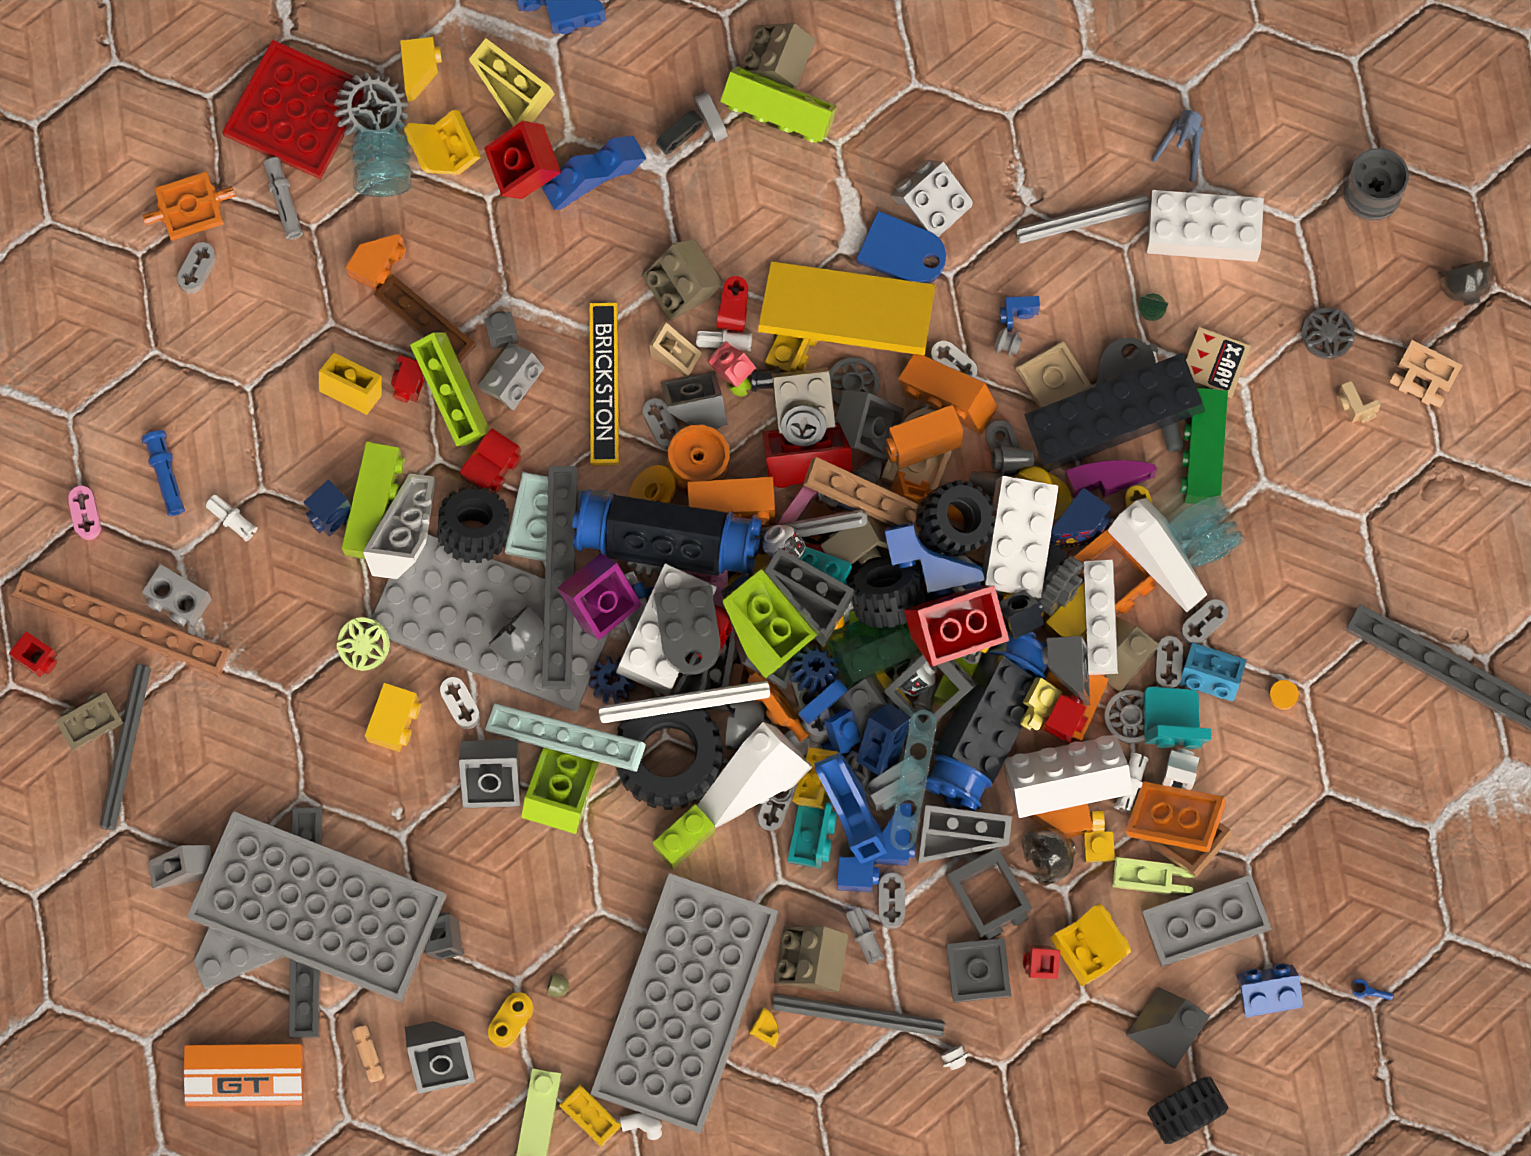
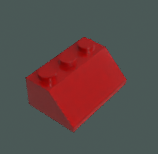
[762,422,853,488]
[904,585,1009,666]

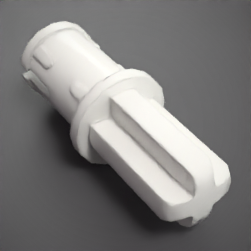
[696,330,752,351]
[206,494,257,541]

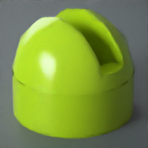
[727,377,751,397]

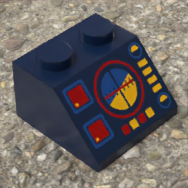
[1050,488,1111,549]

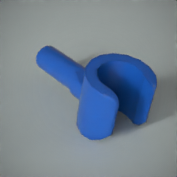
[631,581,654,599]
[1352,979,1393,1000]

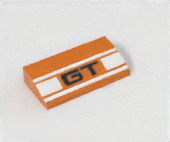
[184,1044,304,1107]

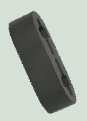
[656,110,704,155]

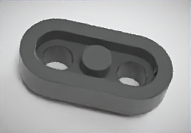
[986,420,1021,476]

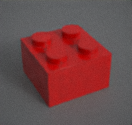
[484,120,561,199]

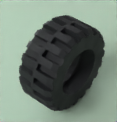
[616,696,723,810]

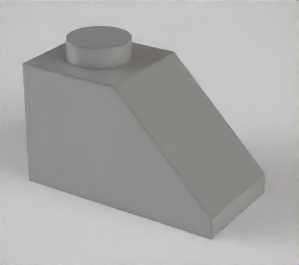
[148,845,212,889]

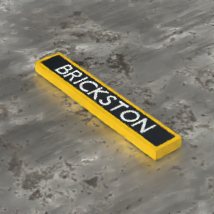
[589,303,619,466]

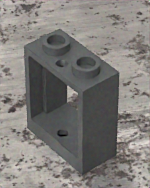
[884,655,977,733]
[946,848,1032,940]

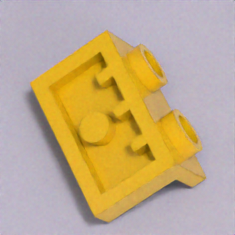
[765,335,818,372]
[792,747,838,809]

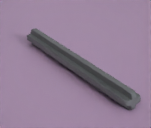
[99,664,151,831]
[772,994,945,1037]

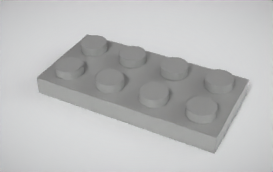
[1141,875,1272,967]

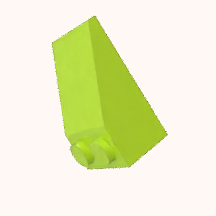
[723,569,817,678]
[521,747,600,834]

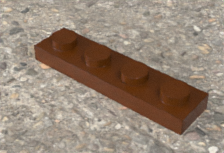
[374,274,476,363]

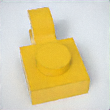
[1084,811,1115,863]

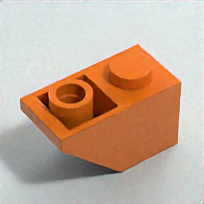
[346,234,406,291]
[1029,803,1093,839]

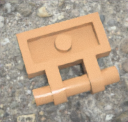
[1390,340,1462,408]

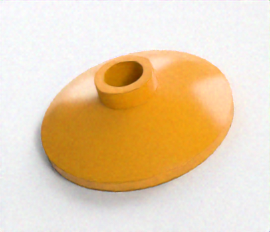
[628,465,676,503]

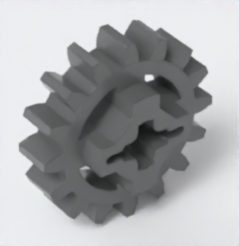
[1040,556,1084,616]

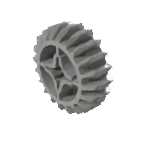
[334,72,408,147]

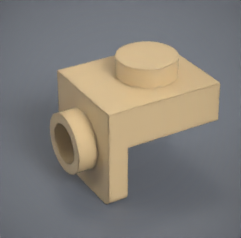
[1337,381,1381,423]

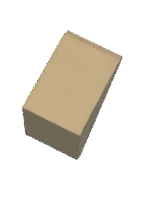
[649,322,702,376]

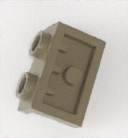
[55,692,124,752]

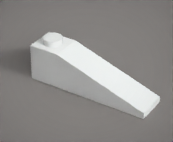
[363,474,435,579]
[1108,498,1207,612]
[697,722,812,828]

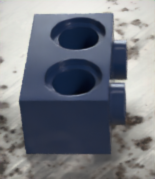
[303,479,351,537]
[856,703,911,776]

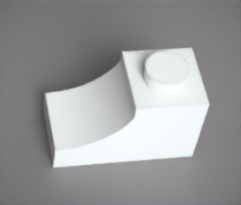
[1162,749,1199,790]

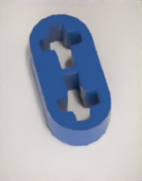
[798,679,848,725]

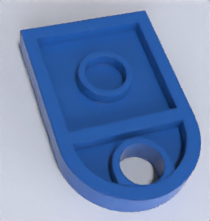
[857,211,946,284]

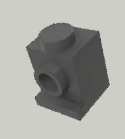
[484,311,519,350]
[425,913,464,960]

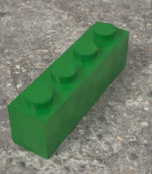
[1180,388,1228,506]

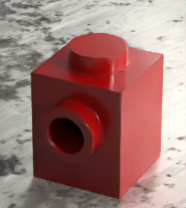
[1044,694,1088,743]

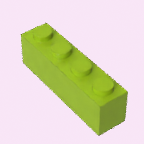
[720,66,838,143]
[410,333,490,446]
[342,442,405,559]

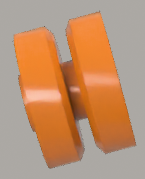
[667,425,730,494]

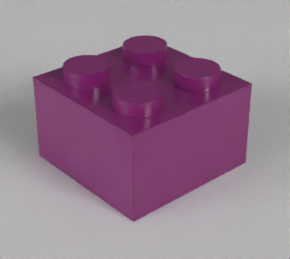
[557,553,642,640]

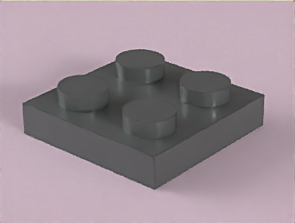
[946,938,1011,1003]

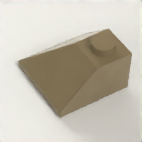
[1086,617,1159,693]

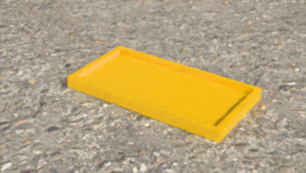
[758,261,936,356]

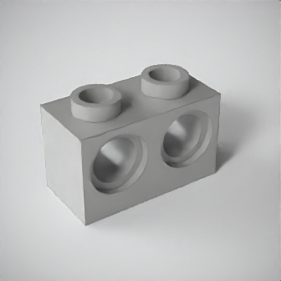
[142,564,212,627]

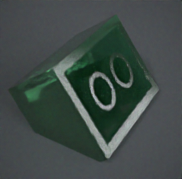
[826,621,923,688]

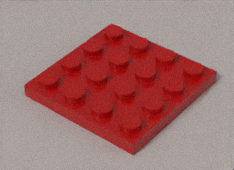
[222,40,364,180]

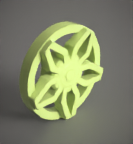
[337,617,390,671]

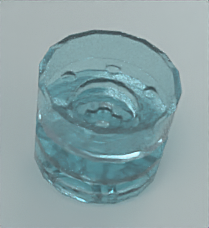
[352,132,412,197]
[1169,496,1245,568]

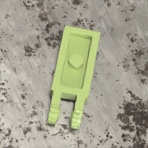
[1112,857,1194,896]

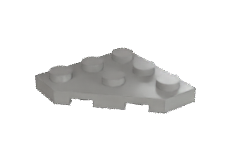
[194,928,283,990]

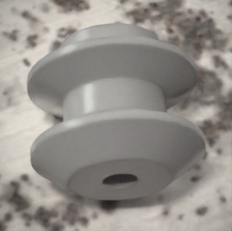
[994,327,1022,358]

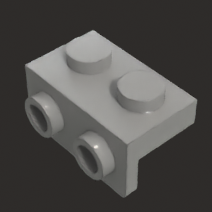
[478,343,544,410]

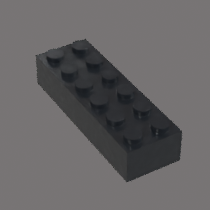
[1024,353,1205,472]

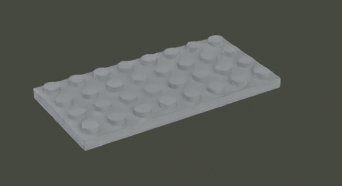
[367,535,612,713]
[187,811,447,1003]
[590,873,779,1134]

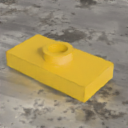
[559,1084,622,1147]

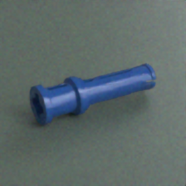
[141,430,185,516]

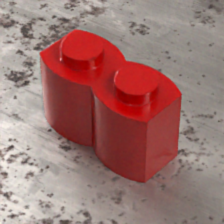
[459,428,522,493]

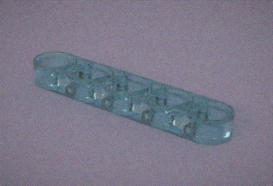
[890,710,936,850]

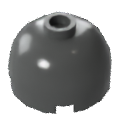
[489,605,545,661]
[726,700,771,751]

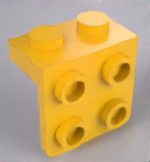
[404,110,481,175]
[1050,903,1131,987]

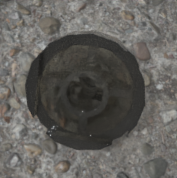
[1437,259,1494,306]
[1023,826,1076,886]

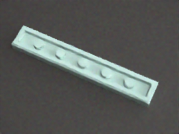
[485,703,646,772]

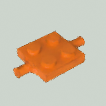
[142,171,236,241]
[745,665,809,742]

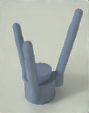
[1152,110,1204,182]

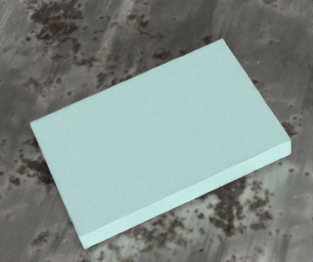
[505,472,578,562]

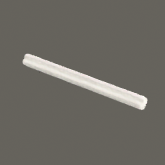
[599,681,770,723]

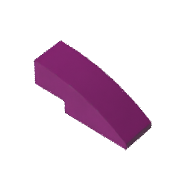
[1064,460,1157,498]

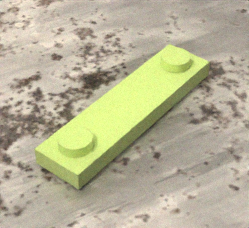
[516,1069,562,1156]

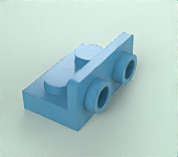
[1180,643,1247,701]

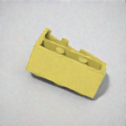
[469,38,555,127]

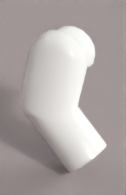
[620,1112,662,1140]

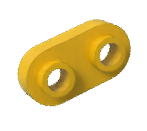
[488,992,534,1048]

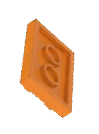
[1125,781,1226,852]

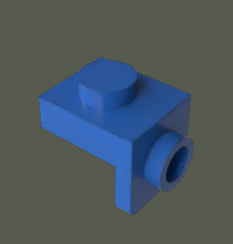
[821,709,861,754]

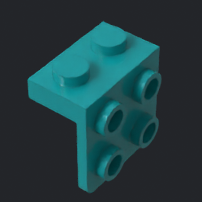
[1143,687,1212,750]
[787,802,837,869]

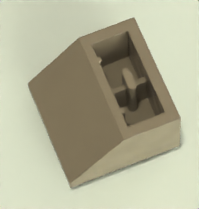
[741,23,816,88]
[642,240,723,320]
[774,926,848,992]

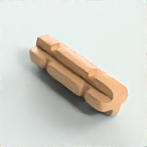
[352,1025,384,1082]

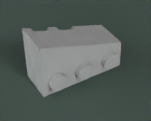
[918,805,1012,863]

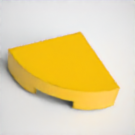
[750,1008,779,1048]

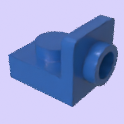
[1000,296,1040,332]

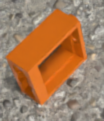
[1074,527,1156,615]

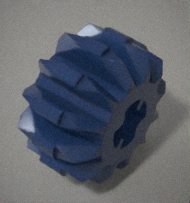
[788,645,838,695]
[589,656,636,704]

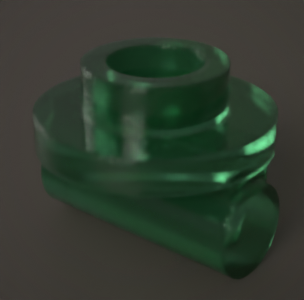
[1139,293,1168,321]

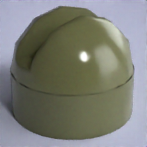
[546,972,569,997]

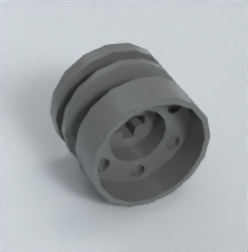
[1344,148,1409,220]

